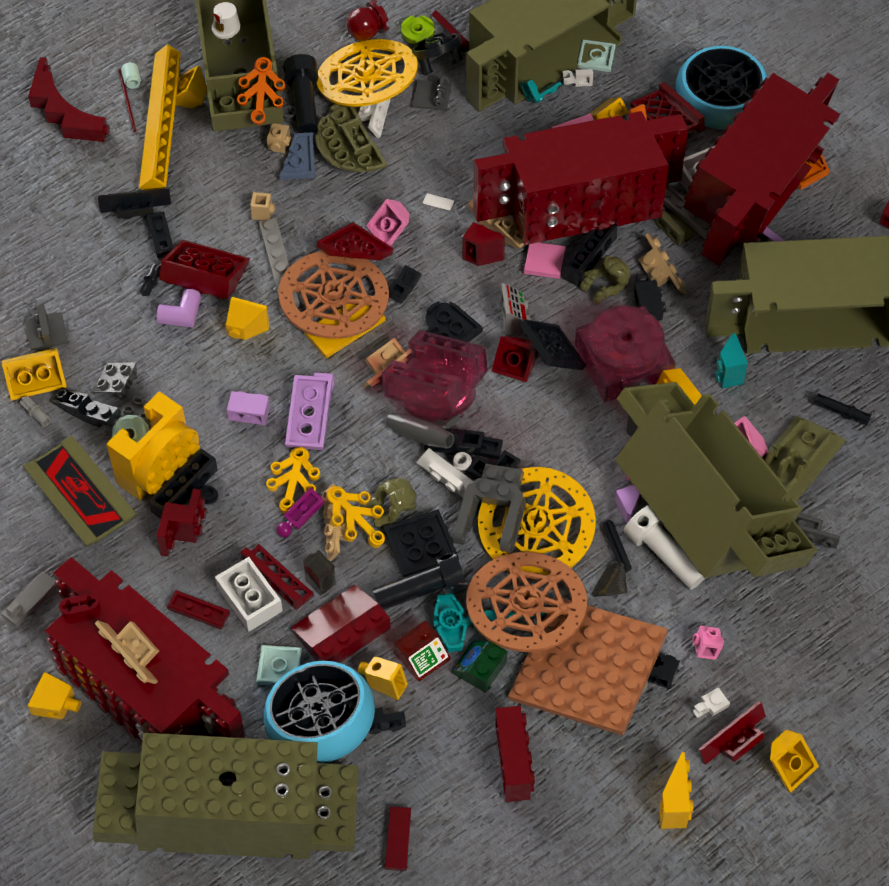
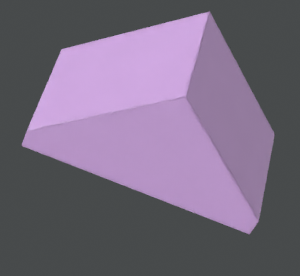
[615,485,642,523]

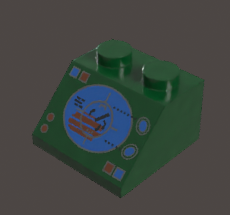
[451,641,508,693]

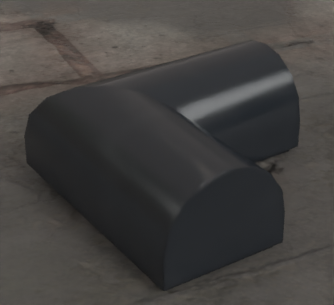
[467,450,521,479]

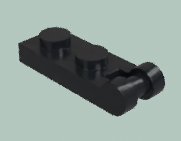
[147,211,174,258]

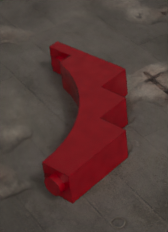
[28,57,110,142]

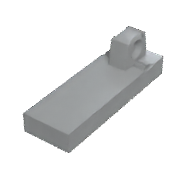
[1,571,57,627]

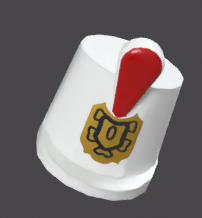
[212,2,240,39]

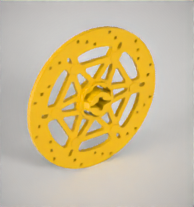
[317,39,418,107]
[478,467,596,576]

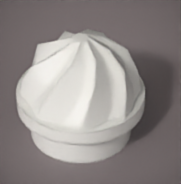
[453,452,472,471]

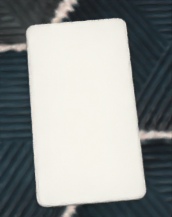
[423,194,454,210]

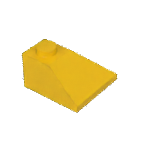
[175,65,208,109]
[226,297,270,340]
[770,730,819,793]

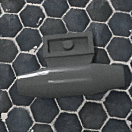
[386,404,460,448]

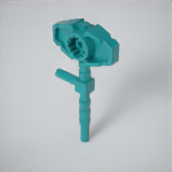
[433,594,547,653]

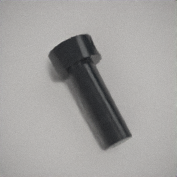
[283,54,319,133]
[372,551,468,610]

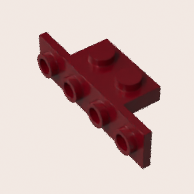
[698,701,766,765]

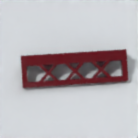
[240,544,314,611]

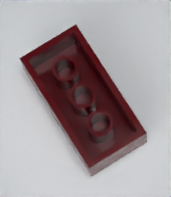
[495,705,535,802]

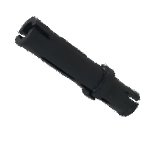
[814,393,872,426]

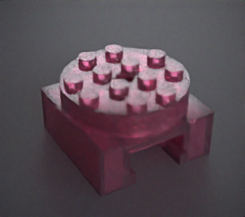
[575,305,676,403]
[382,330,488,421]

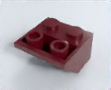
[462,222,505,266]

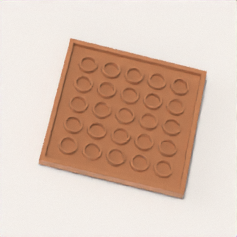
[508,596,668,736]

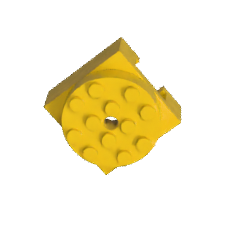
[106,391,200,500]

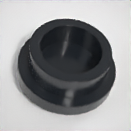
[201,486,218,505]

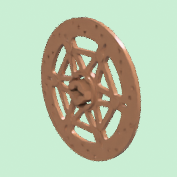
[279,251,389,339]
[466,552,587,652]

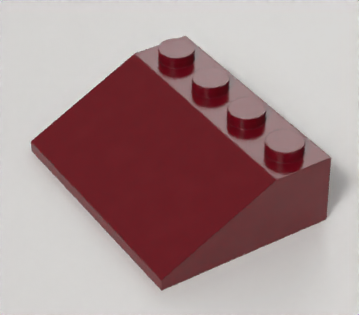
[160,240,250,299]
[290,585,391,663]

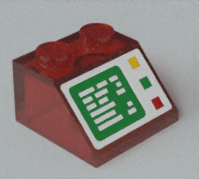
[393,620,451,682]

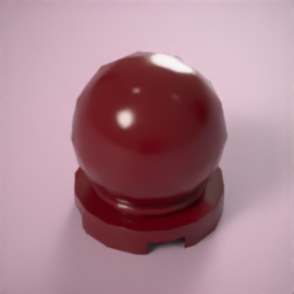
[346,0,390,41]

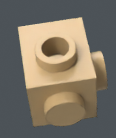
[267,123,291,153]
[250,192,275,220]

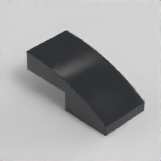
[389,265,422,304]

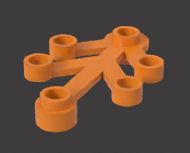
[237,57,285,125]

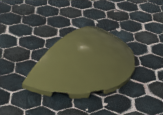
[316,104,388,172]

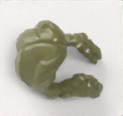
[580,255,630,304]
[364,478,417,528]

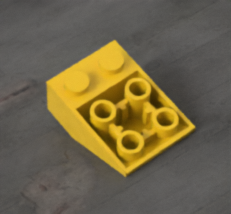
[659,752,693,829]

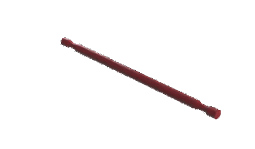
[118,69,136,132]

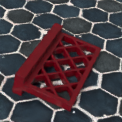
[630,82,705,133]

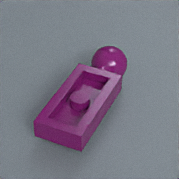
[276,488,326,538]

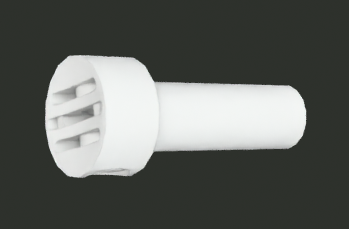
[623,505,705,590]

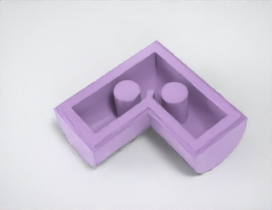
[157,289,201,328]

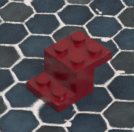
[156,489,207,557]

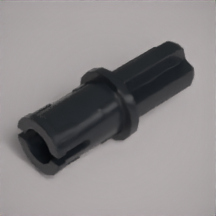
[140,263,161,297]

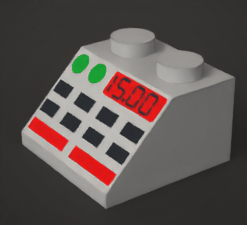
[501,283,530,335]

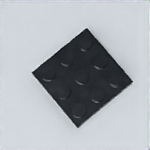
[520,319,587,370]
[383,509,459,578]

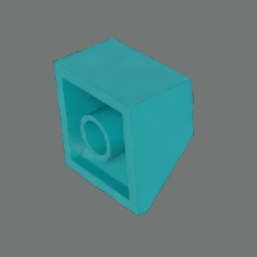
[715,333,748,389]

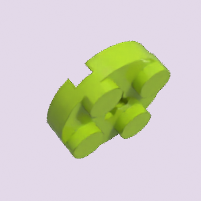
[401,15,435,46]

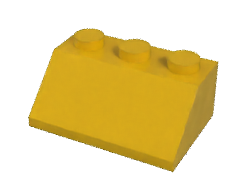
[2,348,67,400]

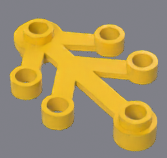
[266,447,320,514]
[327,486,385,548]

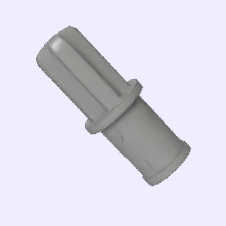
[20,396,52,427]

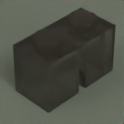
[303,550,336,596]

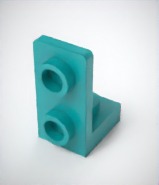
[519,79,562,103]

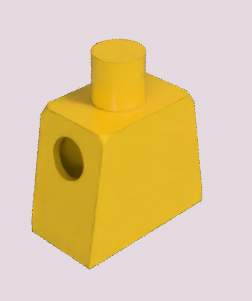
[358,657,408,701]
[27,672,81,719]

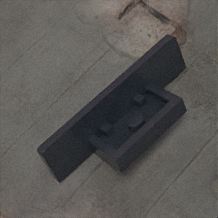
[98,187,171,219]

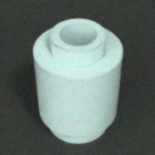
[121,62,141,89]

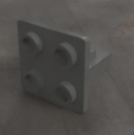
[25,304,68,351]

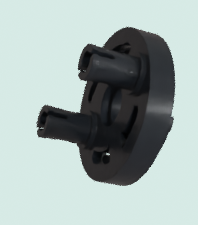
[411,32,463,75]

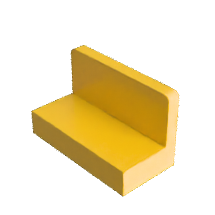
[587,97,628,120]

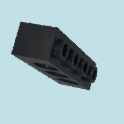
[563,224,618,286]
[149,448,218,519]

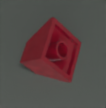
[491,336,539,382]

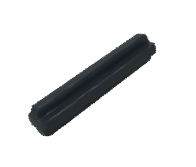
[602,520,632,573]

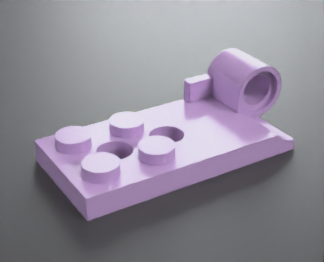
[285,372,334,450]

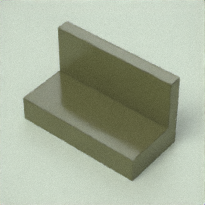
[655,210,695,246]

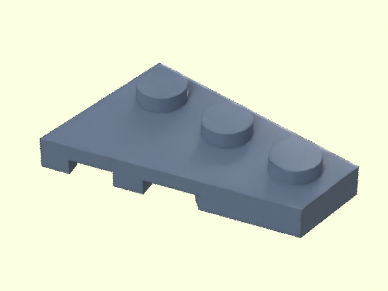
[280,132,315,180]

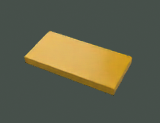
[304,298,386,359]

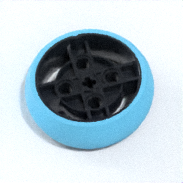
[676,46,768,129]
[264,661,375,763]

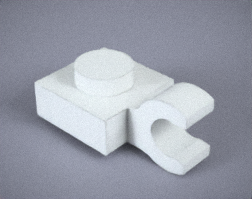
[563,69,593,87]
[693,688,730,718]

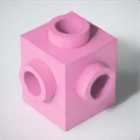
[692,626,724,660]

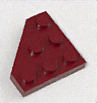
[317,222,394,260]

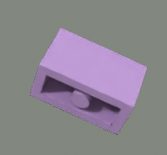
[227,391,270,425]

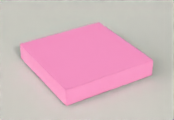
[524,242,566,279]

